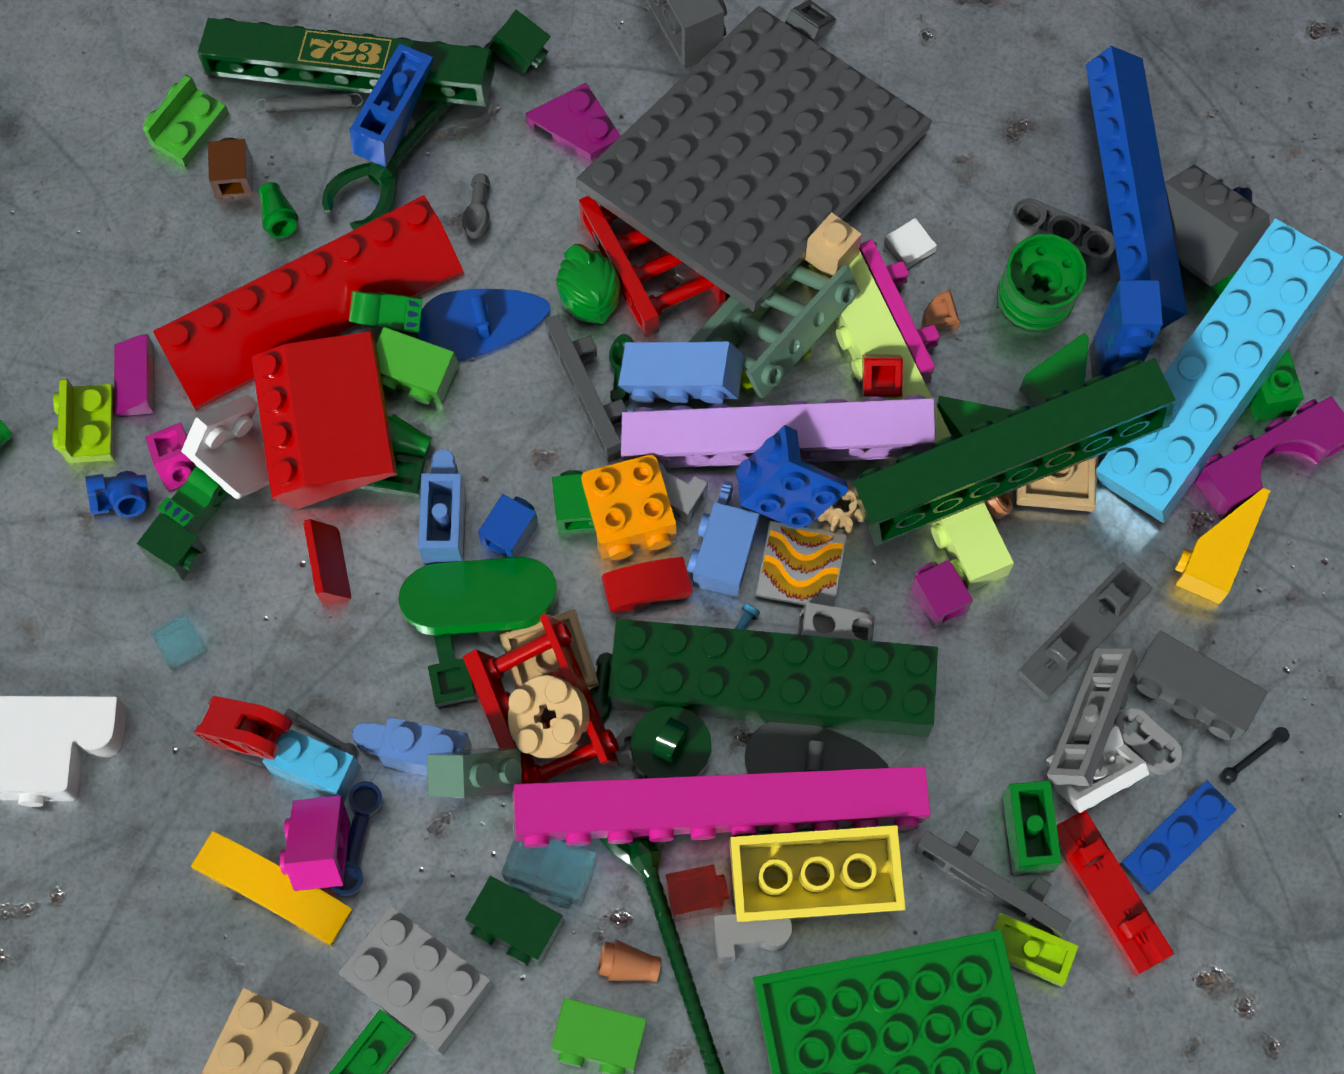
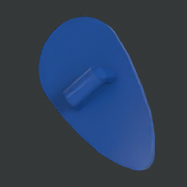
[418,289,551,362]

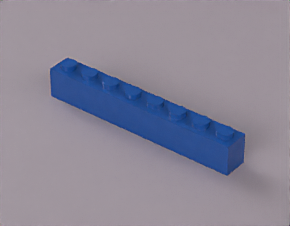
[1086,46,1188,330]

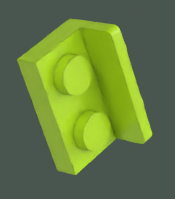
[52,379,115,463]

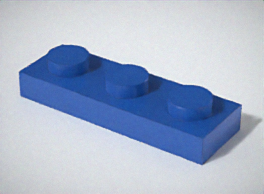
[1120,780,1237,895]

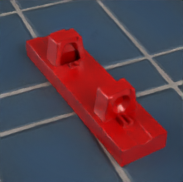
[1057,810,1175,976]

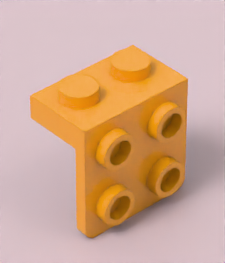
[581,455,676,560]

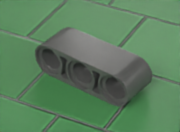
[1007,198,1115,275]

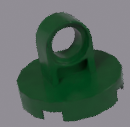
[631,706,712,779]

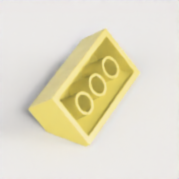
[729,825,906,922]

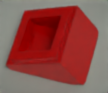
[862,354,903,397]

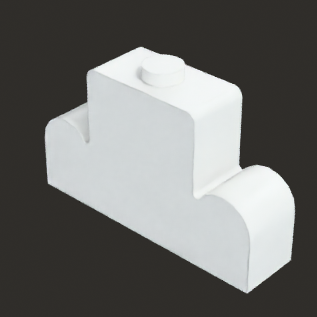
[0,696,127,807]

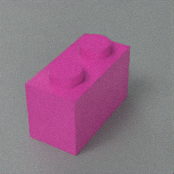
[280,795,351,891]

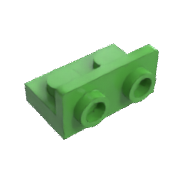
[143,74,229,167]

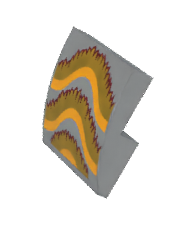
[756,521,847,606]

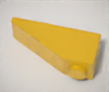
[1174,488,1270,604]

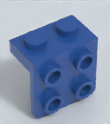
[736,425,848,528]

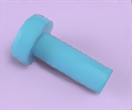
[735,603,760,630]

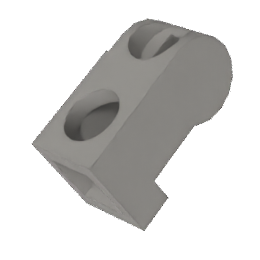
[658,461,708,526]
[797,602,875,641]
[713,914,792,963]

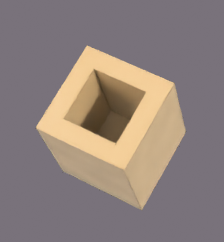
[805,212,862,278]

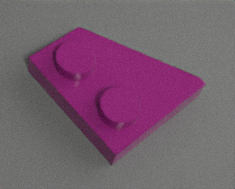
[525,83,621,161]

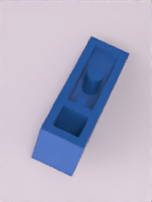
[349,43,433,167]

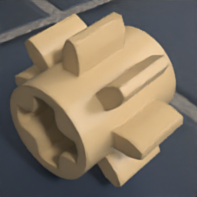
[818,484,863,533]

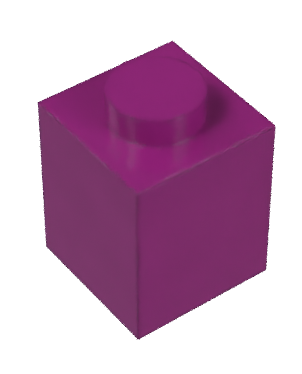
[911,560,973,629]

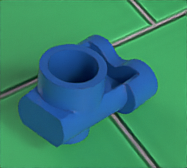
[85,471,150,517]

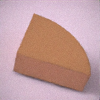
[921,289,960,332]

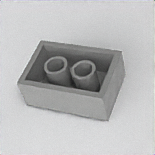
[337,905,494,1055]

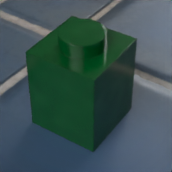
[488,10,551,75]
[136,512,206,580]

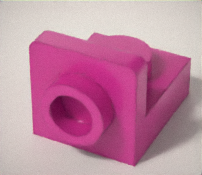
[145,422,196,490]

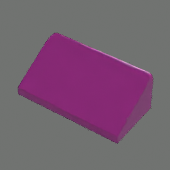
[114,334,154,416]

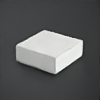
[884,218,937,269]

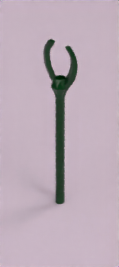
[322,25,504,230]
[599,778,725,1074]

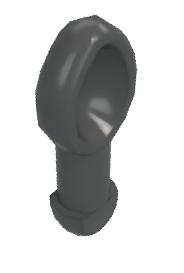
[462,173,490,239]

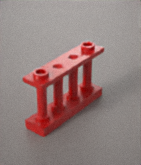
[579,196,726,337]
[462,613,620,784]

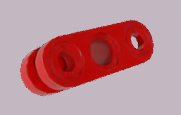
[194,696,293,760]

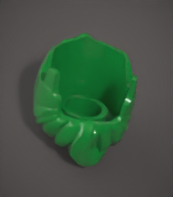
[556,244,621,324]

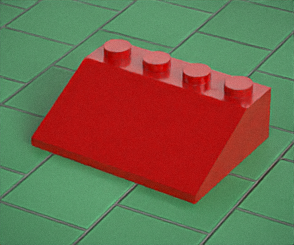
[251,331,397,509]

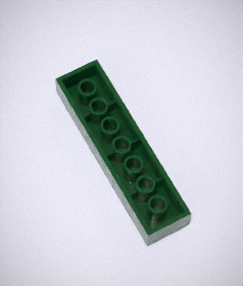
[853,358,1176,547]
[608,619,938,737]

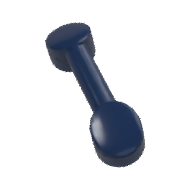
[331,781,382,896]

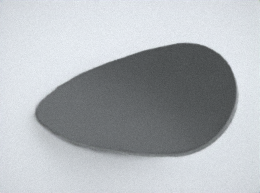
[745,722,889,774]

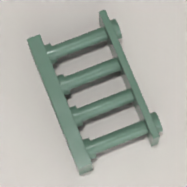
[689,261,860,399]

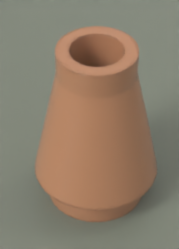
[598,939,661,982]

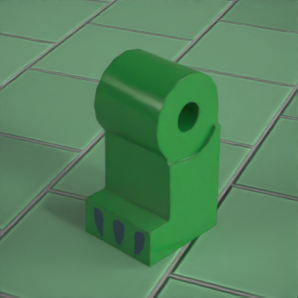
[349,290,423,334]
[157,466,229,536]

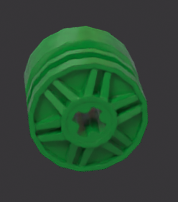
[998,234,1087,331]

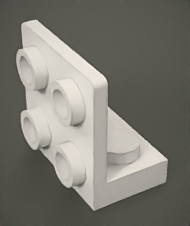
[181,395,270,499]

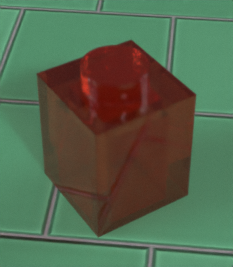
[665,864,729,922]

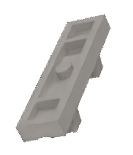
[1047,648,1138,787]

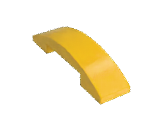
[190,831,353,946]

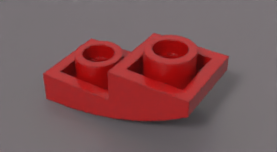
[601,557,693,612]

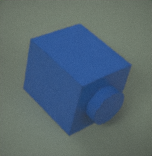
[478,494,538,558]

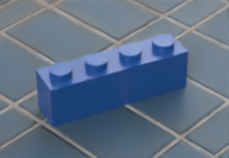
[1090,280,1163,378]

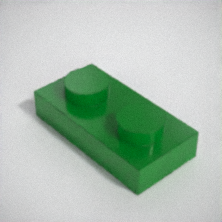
[329,1009,415,1074]

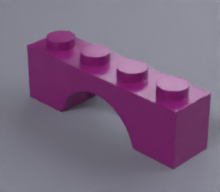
[1195,396,1344,520]

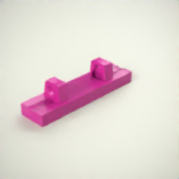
[859,239,940,384]

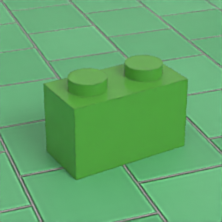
[376,327,459,405]
[551,998,647,1074]

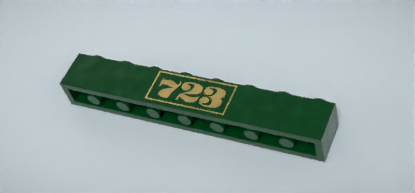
[197,18,495,107]

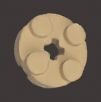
[508,675,589,759]

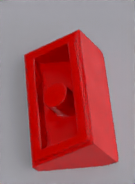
[303,519,351,605]

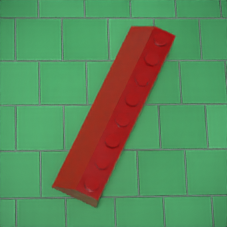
[153,195,464,410]

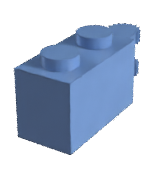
[418,448,465,563]
[687,480,759,598]
[351,717,472,776]

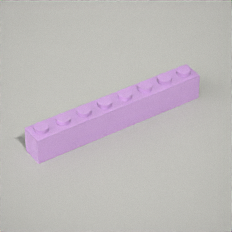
[621,395,936,468]

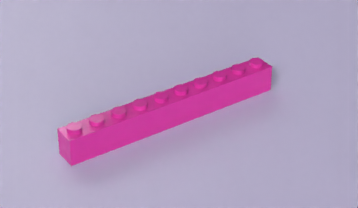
[512,766,930,848]

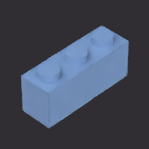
[618,341,745,404]

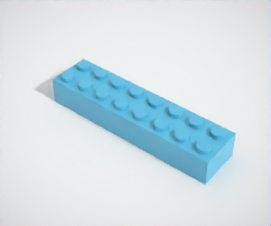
[1096,218,1344,523]

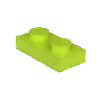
[992,913,1079,987]

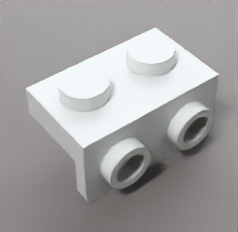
[1046,724,1149,813]

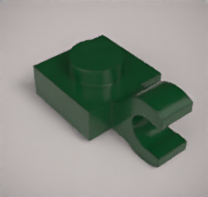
[428,633,476,707]

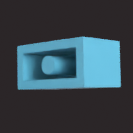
[262,729,361,802]

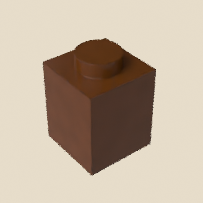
[208,137,253,199]

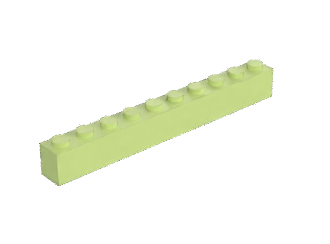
[805,250,1014,592]

